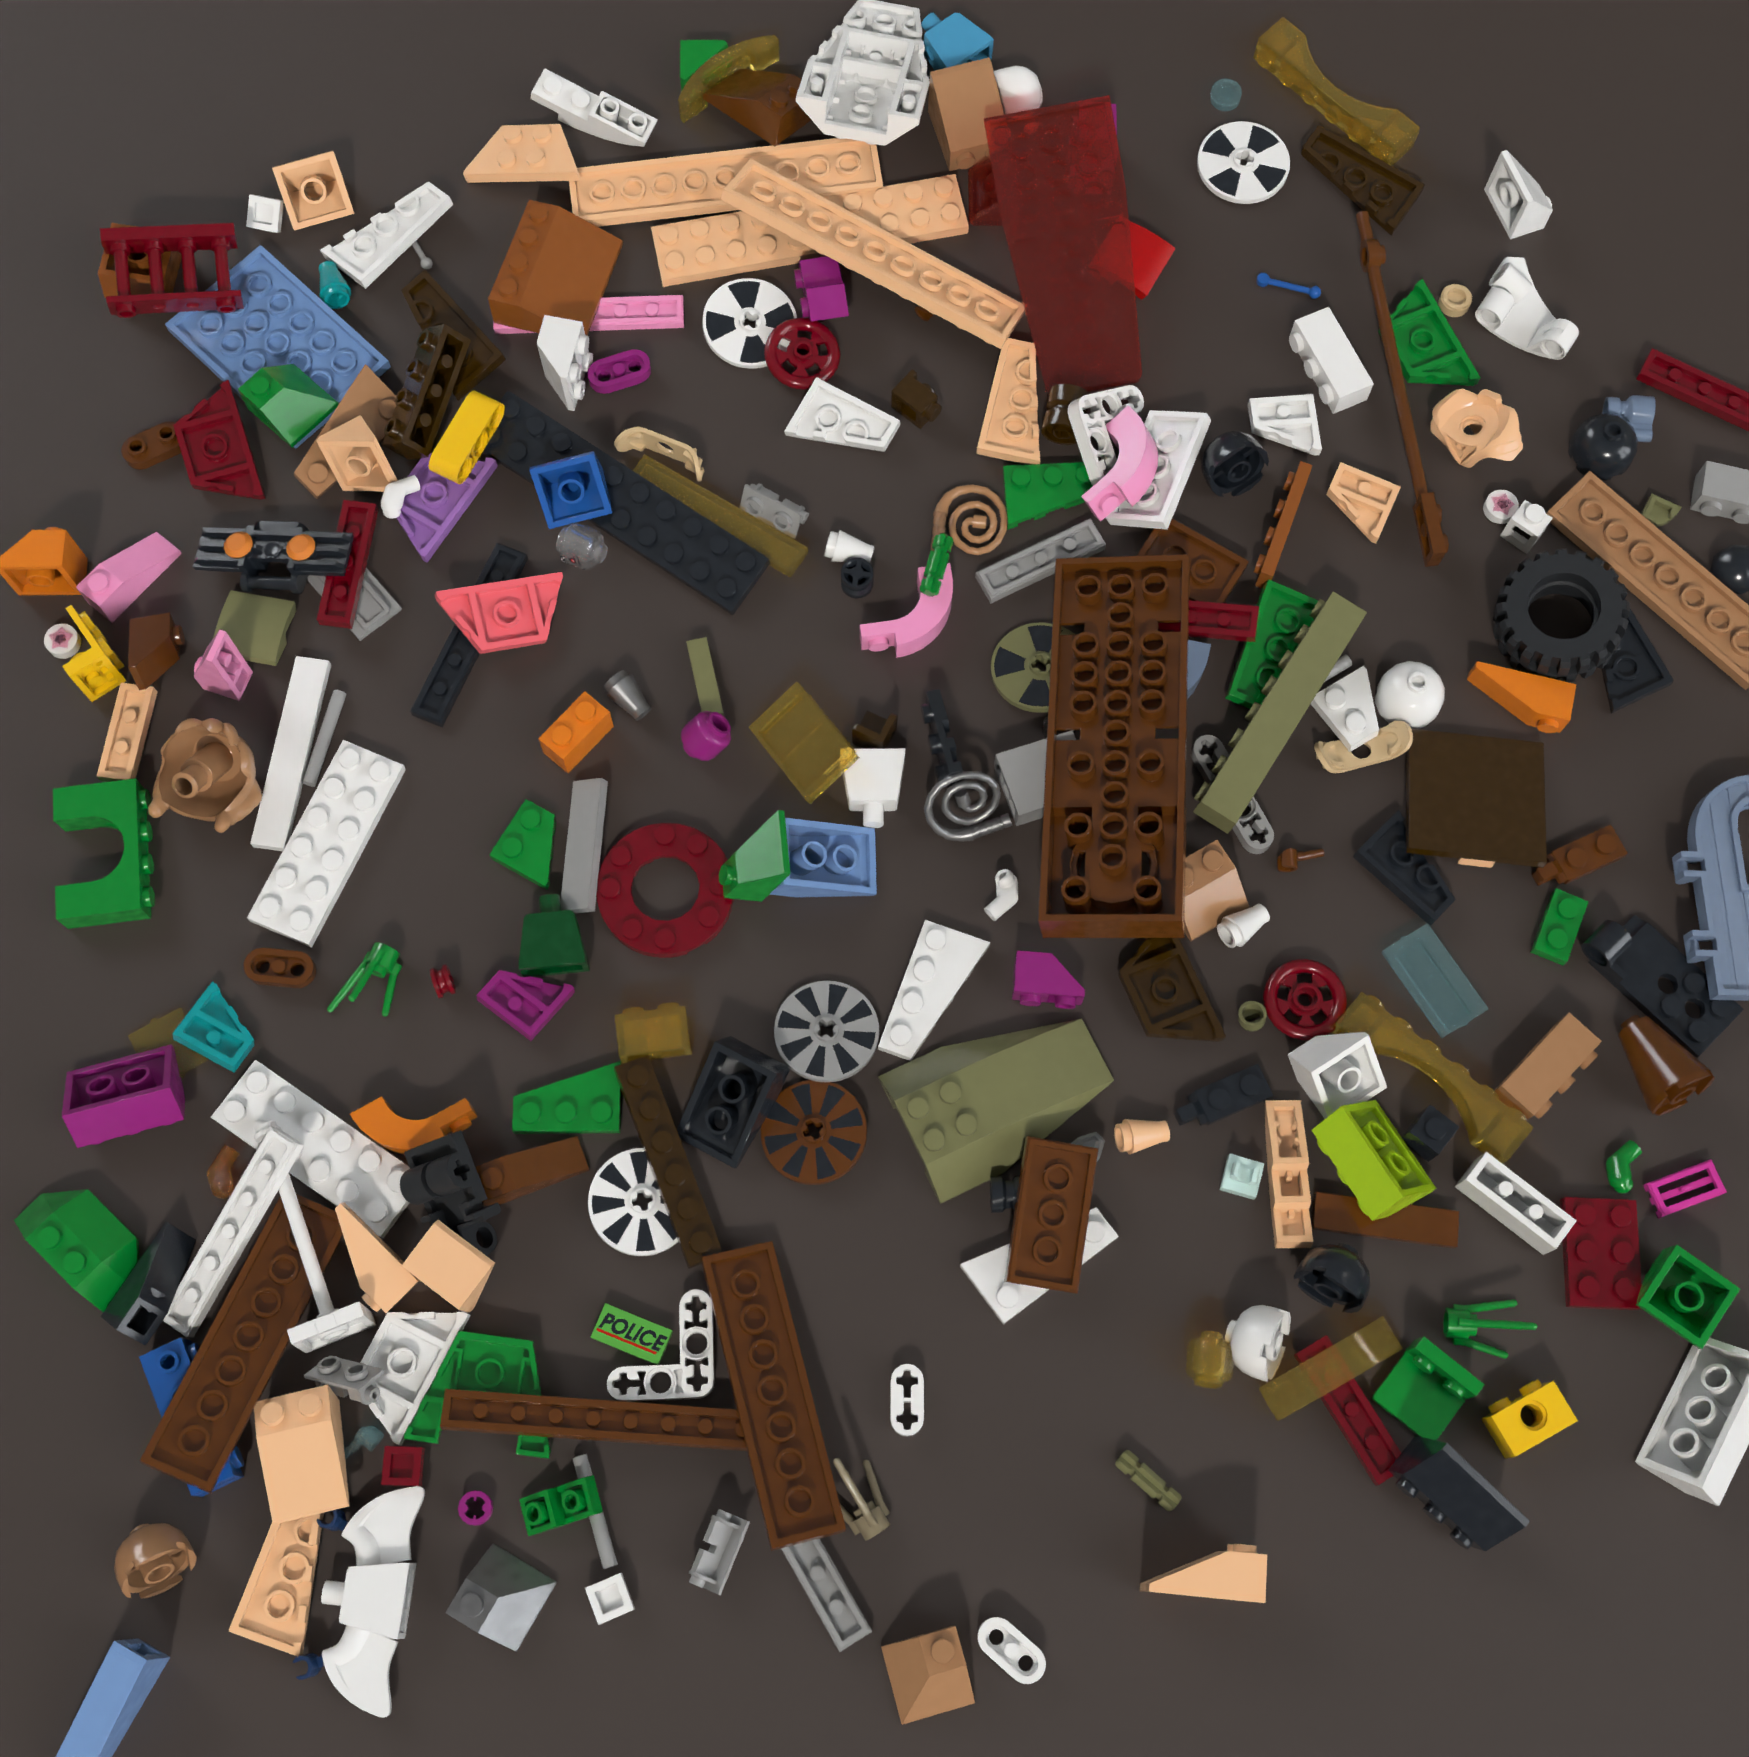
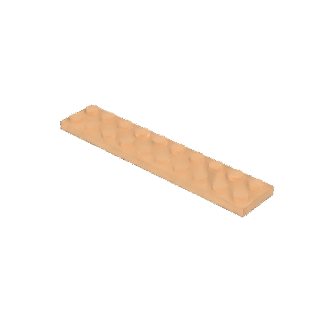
[569,138,883,227]
[721,158,1027,349]
[651,174,969,287]

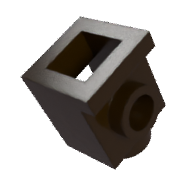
[891,369,942,429]

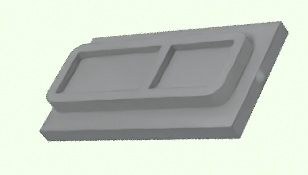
[307,568,402,641]

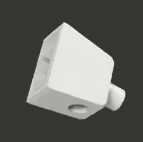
[841,748,905,828]

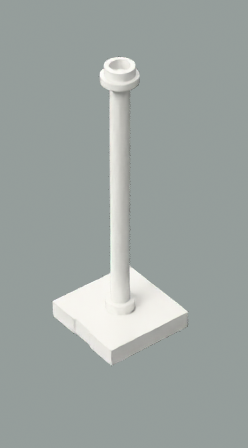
[254,1121,376,1353]

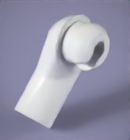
[984,869,1018,921]

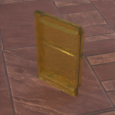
[749,681,860,804]

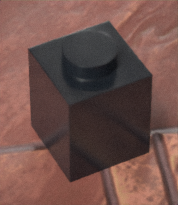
[1402,1105,1459,1162]

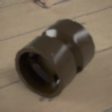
[1041,384,1089,445]

